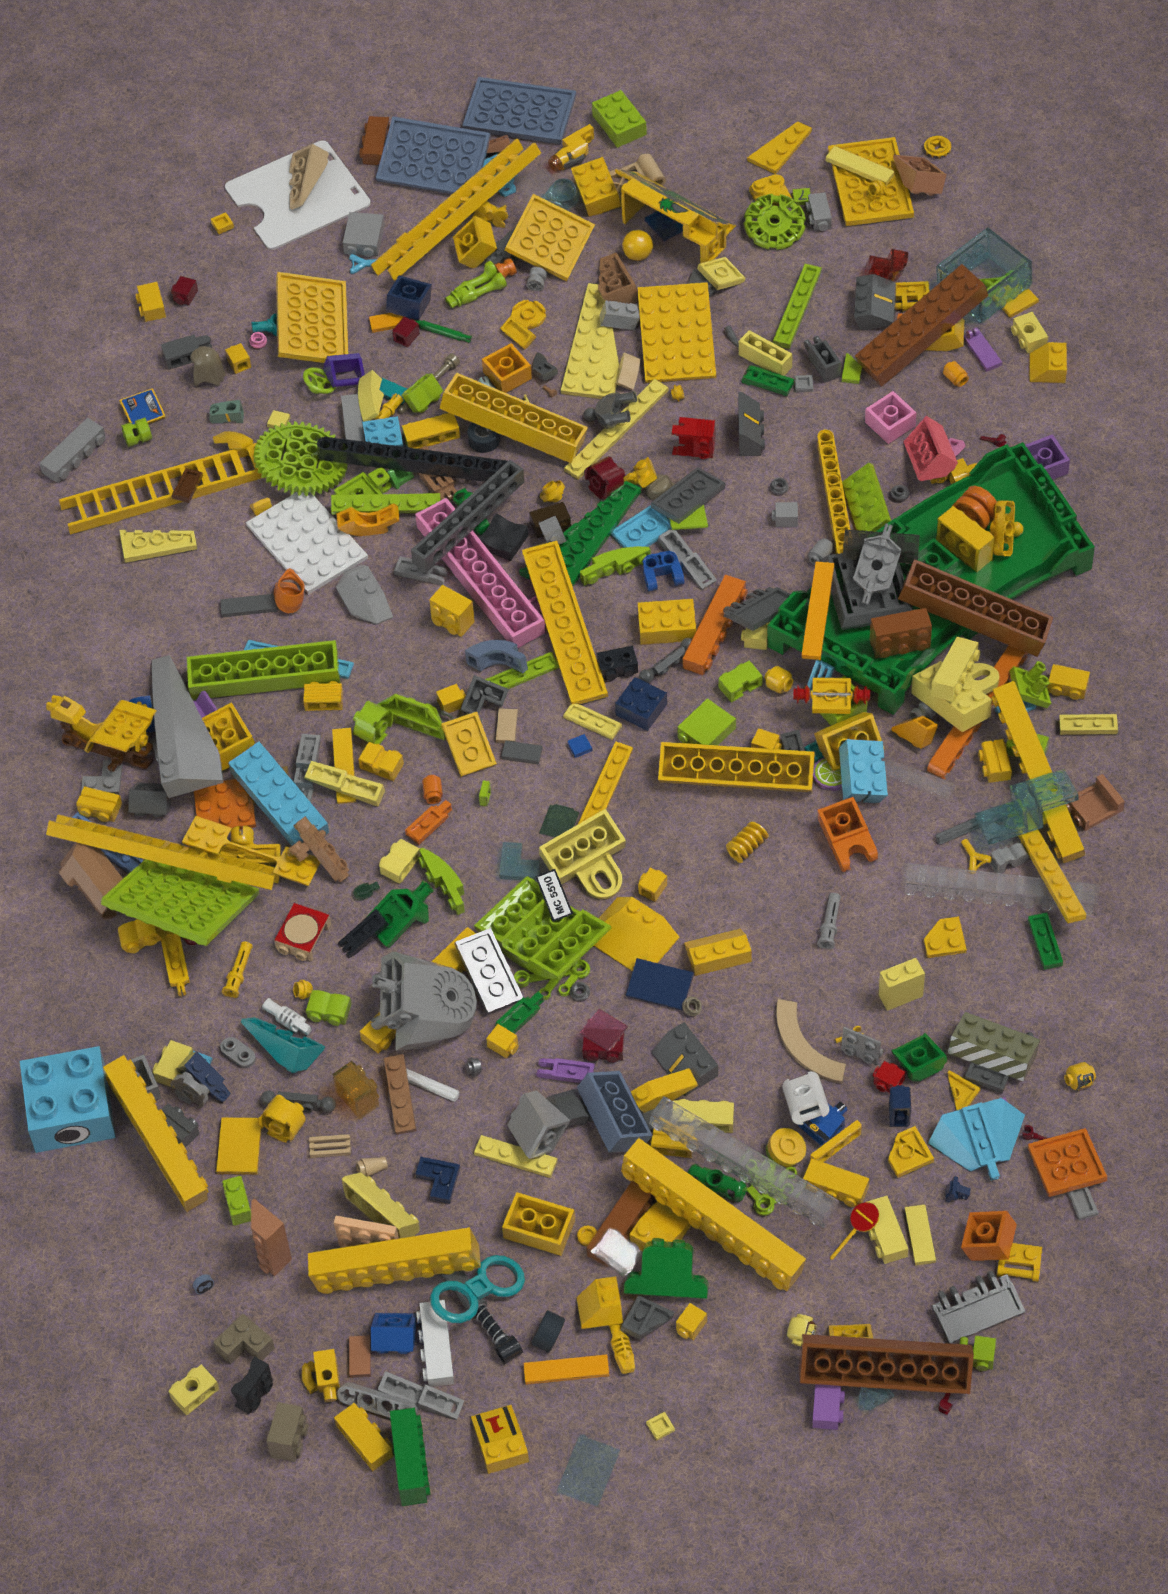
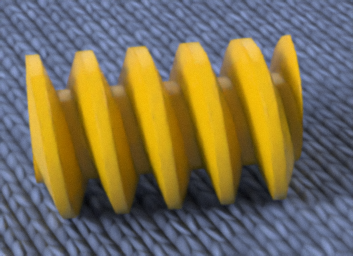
[726,822,769,863]

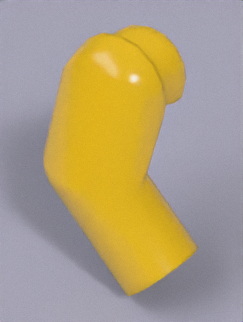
[301,1361,318,1394]

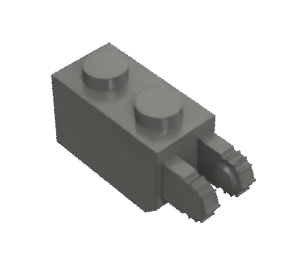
[161,335,212,370]
[803,336,841,382]

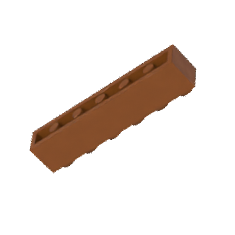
[587,1180,655,1267]

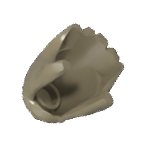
[190,346,226,387]

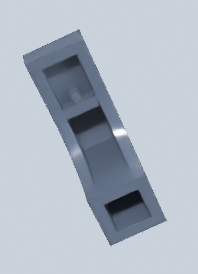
[465,640,528,673]

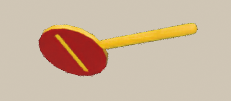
[830,1202,880,1260]

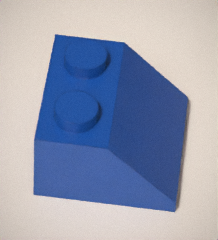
[371,1313,417,1354]

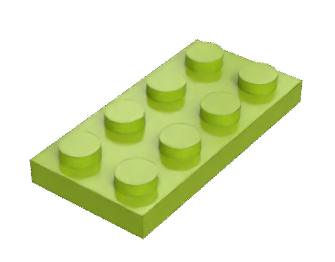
[842,463,891,540]

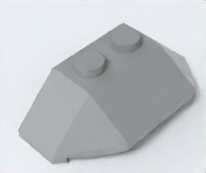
[336,564,393,625]

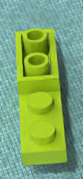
[580,546,651,586]
[418,848,465,915]

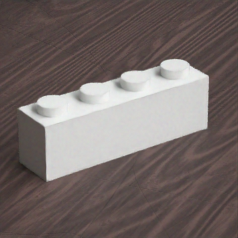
[416,1300,454,1387]

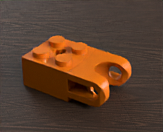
[817,797,878,872]

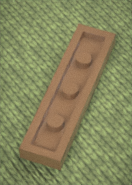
[384,1054,417,1134]

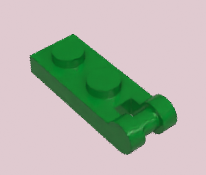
[741,365,794,396]

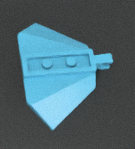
[928,1098,1025,1181]

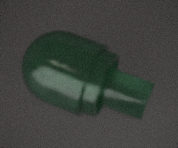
[353,881,380,901]

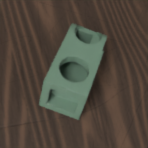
[209,400,244,423]

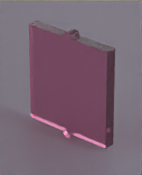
[580,1009,628,1051]

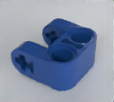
[643,551,685,592]

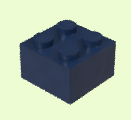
[386,275,432,320]
[615,677,667,731]

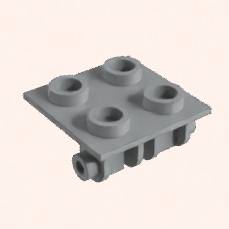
[841,1027,884,1065]

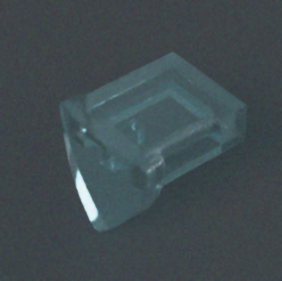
[859,1387,894,1410]

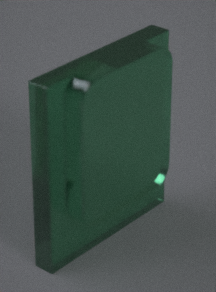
[539,804,579,838]

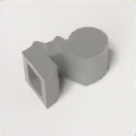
[990,843,1029,875]

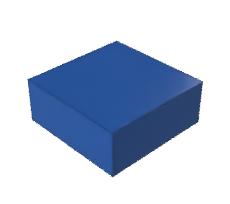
[567,734,593,758]

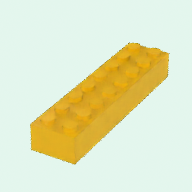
[439,373,588,463]
[658,742,815,793]
[103,1055,209,1212]
[308,1227,481,1294]

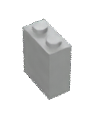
[343,212,385,257]

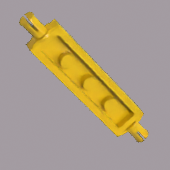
[160,928,190,996]

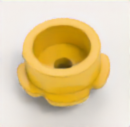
[671,385,685,402]

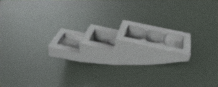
[294,734,321,802]

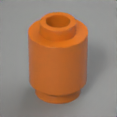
[422,775,443,804]

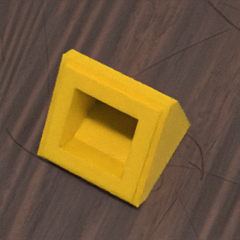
[250,497,272,516]

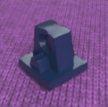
[945,1176,971,1203]

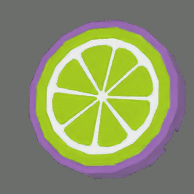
[813,758,842,791]

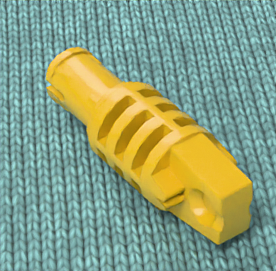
[608,1324,635,1374]

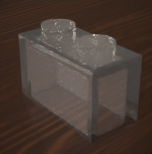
[591,1228,643,1277]

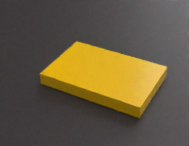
[441,712,497,777]
[216,1117,262,1175]

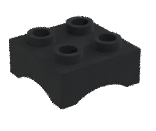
[479,514,528,561]
[231,1357,273,1414]

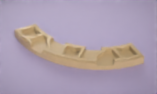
[777,999,846,1084]

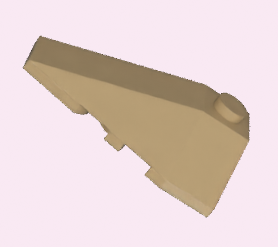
[289,144,329,210]

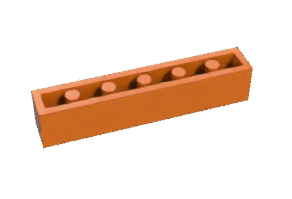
[682,575,748,675]

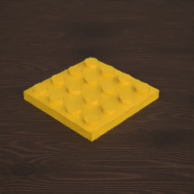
[504,194,595,281]

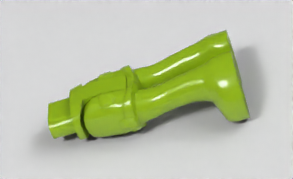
[445,261,507,308]

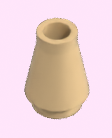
[356,1157,388,1177]

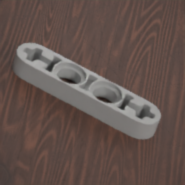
[337,1382,418,1418]

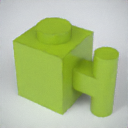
[959,1336,996,1371]

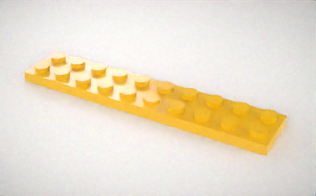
[522,541,608,704]

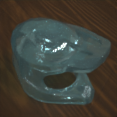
[541,178,579,210]

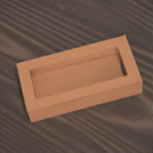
[349,1335,371,1378]

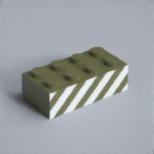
[948,1012,1040,1081]

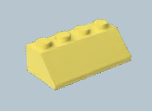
[342,1172,420,1238]

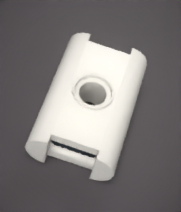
[782,1071,829,1125]

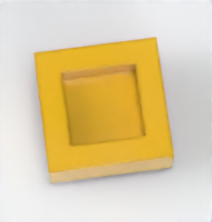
[211,212,234,234]

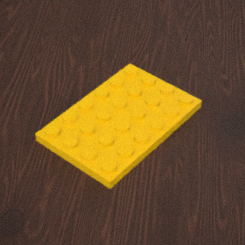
[828,137,914,226]
[276,272,348,363]
[637,282,716,383]

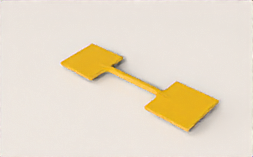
[182,816,320,886]

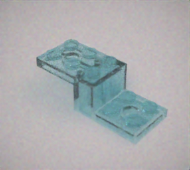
[975,769,1079,845]

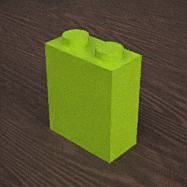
[677,698,736,745]

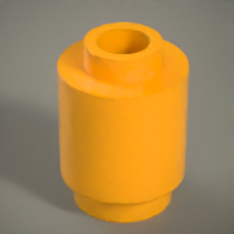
[943,361,969,387]

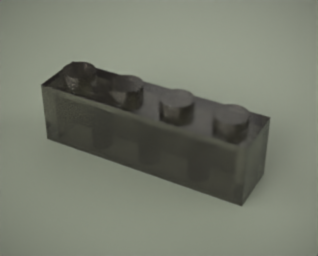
[843,529,920,564]

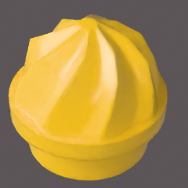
[868,180,886,197]
[293,980,313,999]

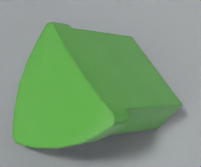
[386,469,414,489]

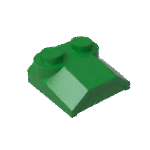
[891,1033,947,1081]

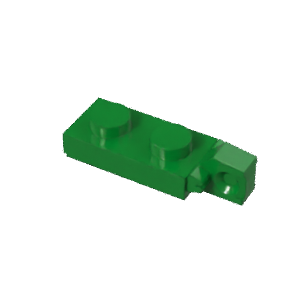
[495,991,544,1034]

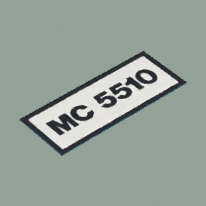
[535,869,573,922]

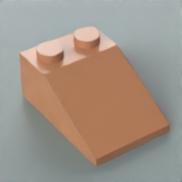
[893,155,947,196]

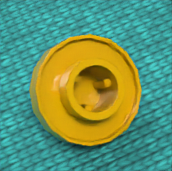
[540,480,565,503]

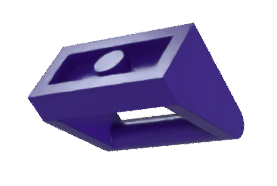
[323,353,365,387]

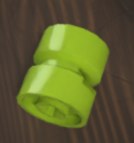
[121,417,152,447]

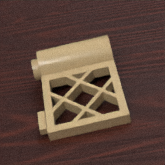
[609,154,666,201]

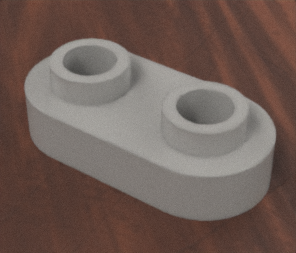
[220,1037,256,1068]

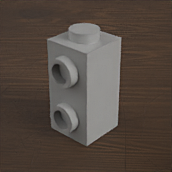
[805,192,832,231]

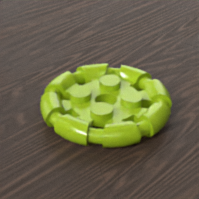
[743,194,806,250]

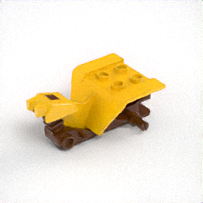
[46,695,157,772]

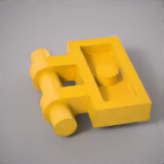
[895,281,929,311]

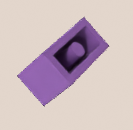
[812,1384,845,1430]

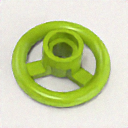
[303,367,336,394]

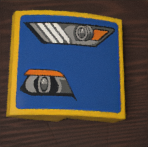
[119,388,166,424]

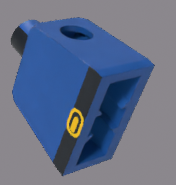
[798,1102,848,1146]

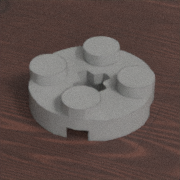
[170,1072,209,1108]

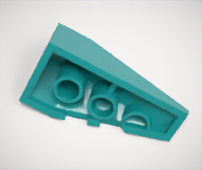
[241,1017,325,1073]

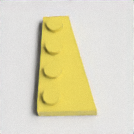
[119,530,197,563]

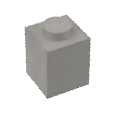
[772,502,798,527]
[539,516,566,544]

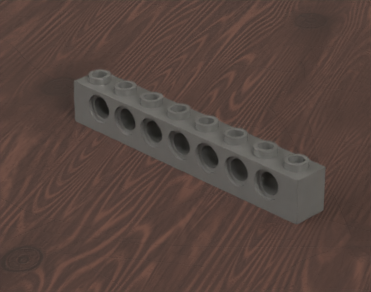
[411,460,524,572]

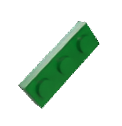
[1028,913,1063,970]

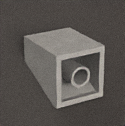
[507,1090,571,1159]

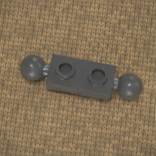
[639,638,692,683]
[260,1090,336,1113]

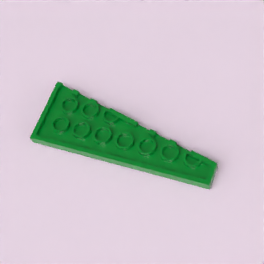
[519,481,641,587]

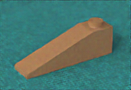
[598,252,638,304]

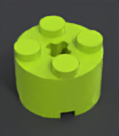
[353,701,394,744]

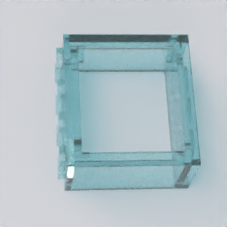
[936,227,1032,323]

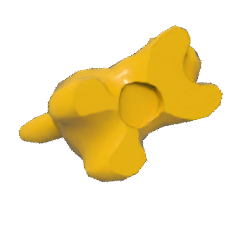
[471,195,509,228]

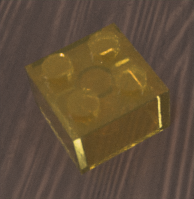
[333,1061,379,1119]

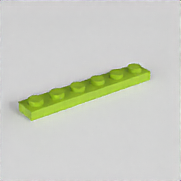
[773,264,822,349]
[331,493,441,515]

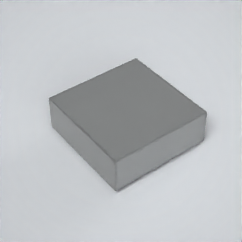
[794,375,813,392]

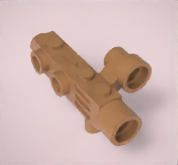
[288,816,349,882]

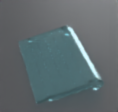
[557,1435,620,1507]

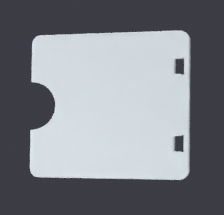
[225,141,370,250]

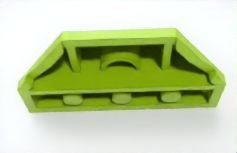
[377,694,446,740]

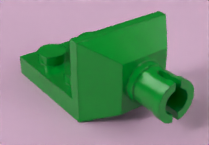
[369,880,434,948]

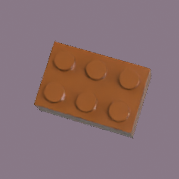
[870,608,932,659]

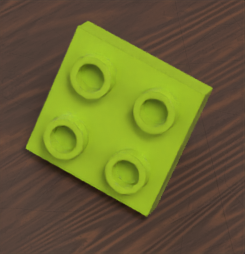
[1009,661,1051,708]

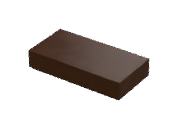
[172,468,203,503]

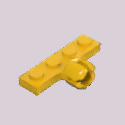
[219,826,281,865]

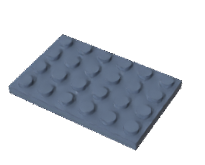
[462,77,576,144]
[376,116,491,197]

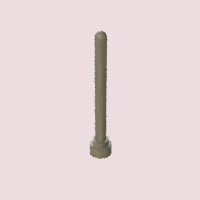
[398,353,460,414]

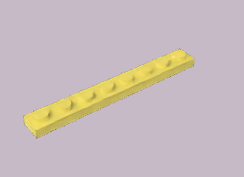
[564,379,669,480]

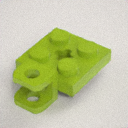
[334,468,392,495]

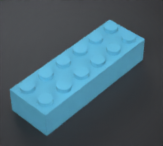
[228,741,329,846]

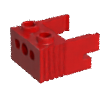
[671,417,716,459]

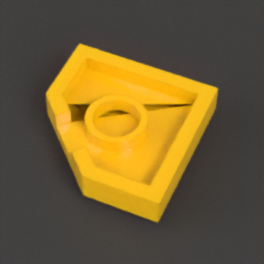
[924,916,967,958]
[888,1126,934,1178]

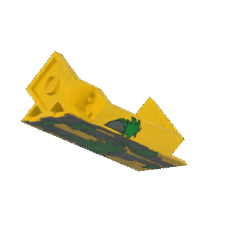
[615,169,736,264]

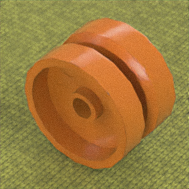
[952,486,997,530]

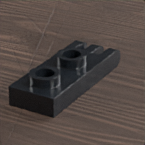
[338,909,389,958]

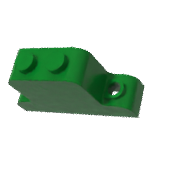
[624,1238,709,1299]

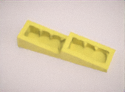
[304,761,385,806]

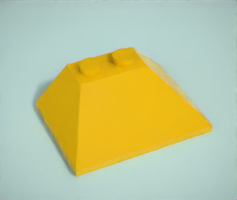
[594,897,680,971]

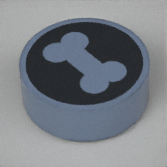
[192,1274,214,1294]

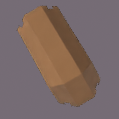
[59,842,123,920]

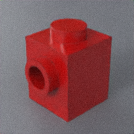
[872,1061,905,1093]

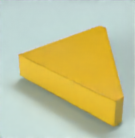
[947,1070,981,1110]

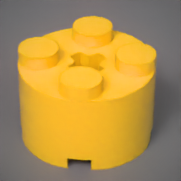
[258,1095,306,1143]

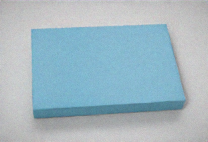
[611,505,671,548]

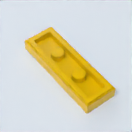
[810,1120,862,1162]

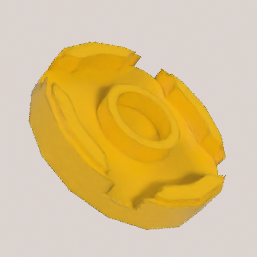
[511,300,546,329]

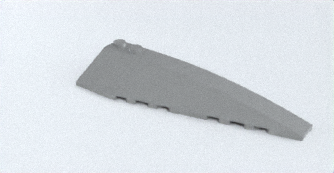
[152,655,224,798]

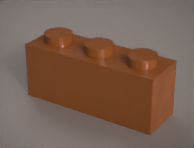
[359,116,390,165]

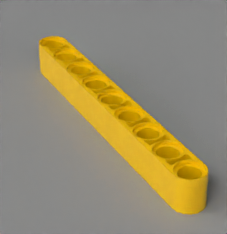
[817,429,854,554]

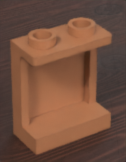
[1064,774,1125,831]

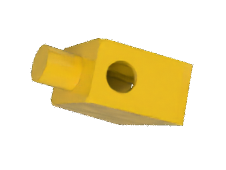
[313,1349,340,1402]

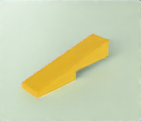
[332,728,356,804]

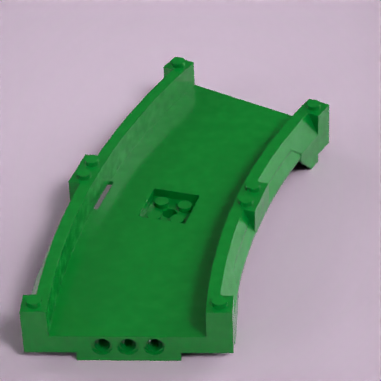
[767,442,1095,715]

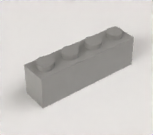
[40,418,106,483]

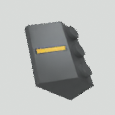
[854,274,896,330]
[738,392,765,456]
[651,1022,718,1096]

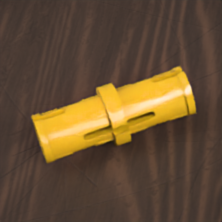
[373,394,403,420]

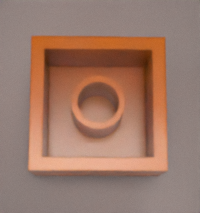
[961,1211,1017,1261]

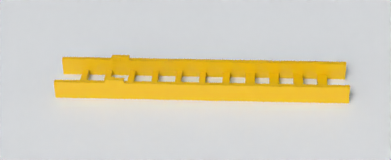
[371,138,541,280]
[59,443,262,535]
[46,814,280,890]

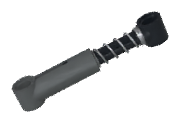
[439,1270,523,1364]

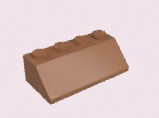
[251,1199,292,1276]

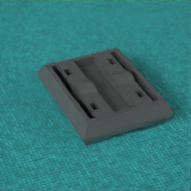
[822,550,913,630]

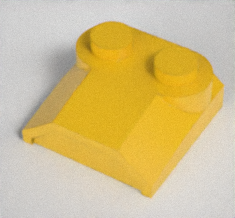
[749,174,792,209]

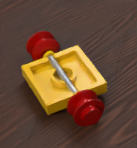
[793,678,870,714]

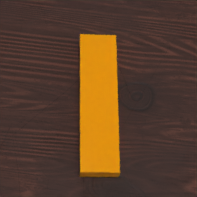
[524,1354,609,1385]

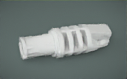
[262,998,312,1036]

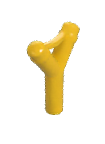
[961,839,992,875]

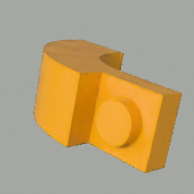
[337,503,400,536]

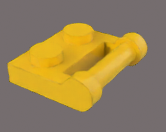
[997,1243,1042,1282]

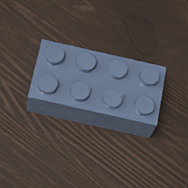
[577,1071,653,1153]

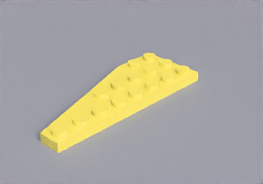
[561,283,620,399]

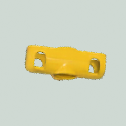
[990,501,1024,556]

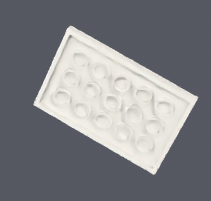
[246,492,368,595]

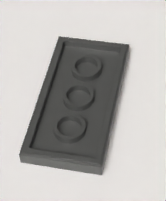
[651,467,726,524]

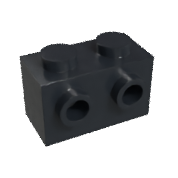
[596,645,638,681]

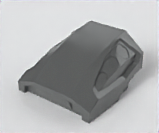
[546,1089,593,1129]

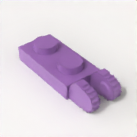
[536,1058,595,1083]

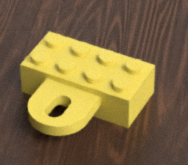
[911,661,999,732]
[539,809,626,899]

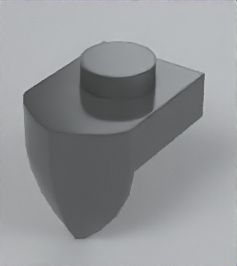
[532,352,558,381]

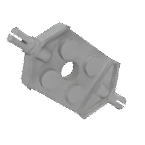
[853,524,901,605]

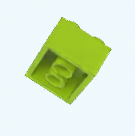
[592,90,647,148]

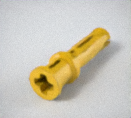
[222,941,253,998]

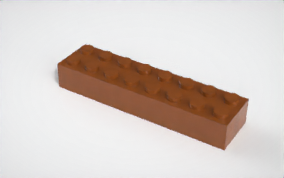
[855,264,989,387]
[898,559,1054,657]
[799,1334,974,1394]

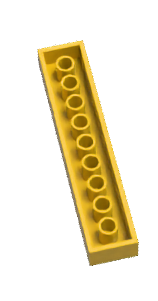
[621,1138,806,1291]

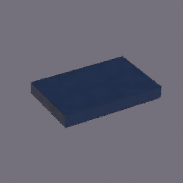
[626,958,694,1011]

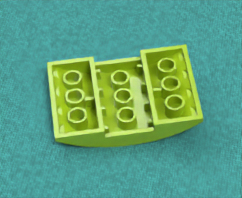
[474,876,612,979]

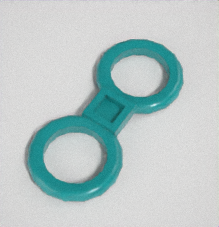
[430,1255,525,1323]

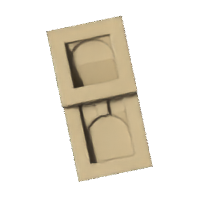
[615,352,640,390]

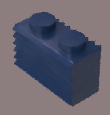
[889,1085,912,1127]

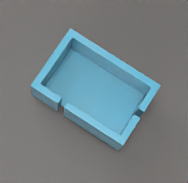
[839,739,888,803]

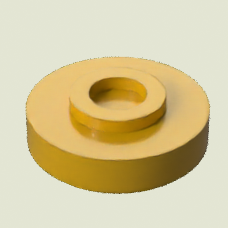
[767,1128,806,1167]

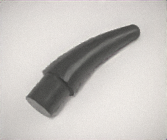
[724,326,739,348]

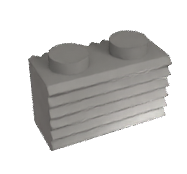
[599,300,640,330]

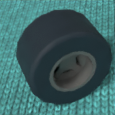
[467,422,500,453]
[531,1310,565,1353]

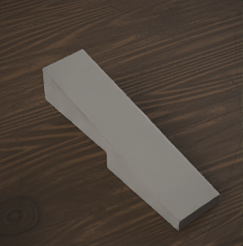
[341,394,364,442]
[657,529,717,590]
[377,1371,464,1420]

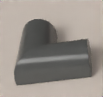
[460,675,509,715]

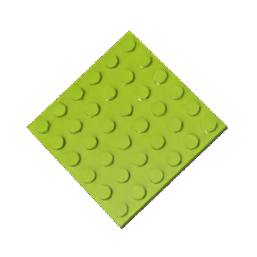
[101,859,259,946]

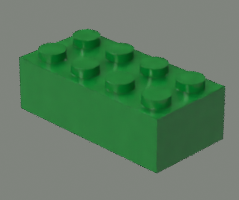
[390,1407,431,1506]

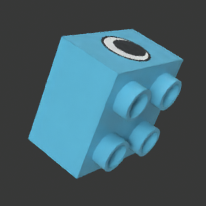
[20,1046,116,1153]

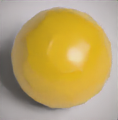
[622,230,653,261]

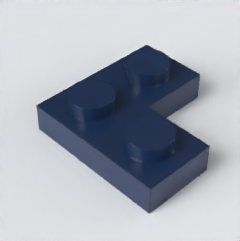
[415,1157,460,1204]

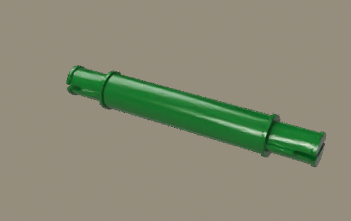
[412,319,472,343]

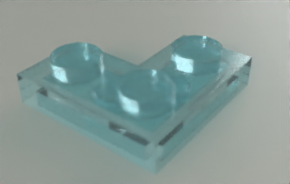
[499,842,540,881]

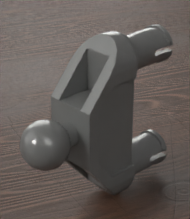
[583,391,637,429]

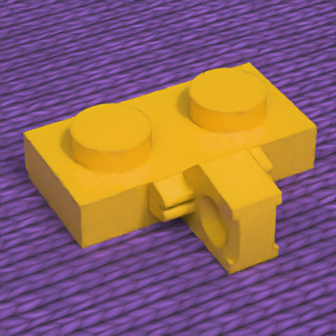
[623,457,657,488]

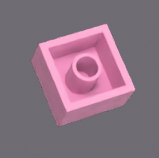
[865,391,917,444]

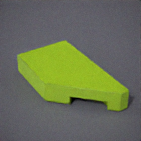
[842,353,862,384]

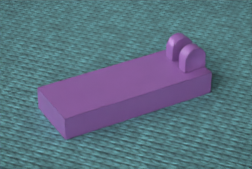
[964,327,1002,372]

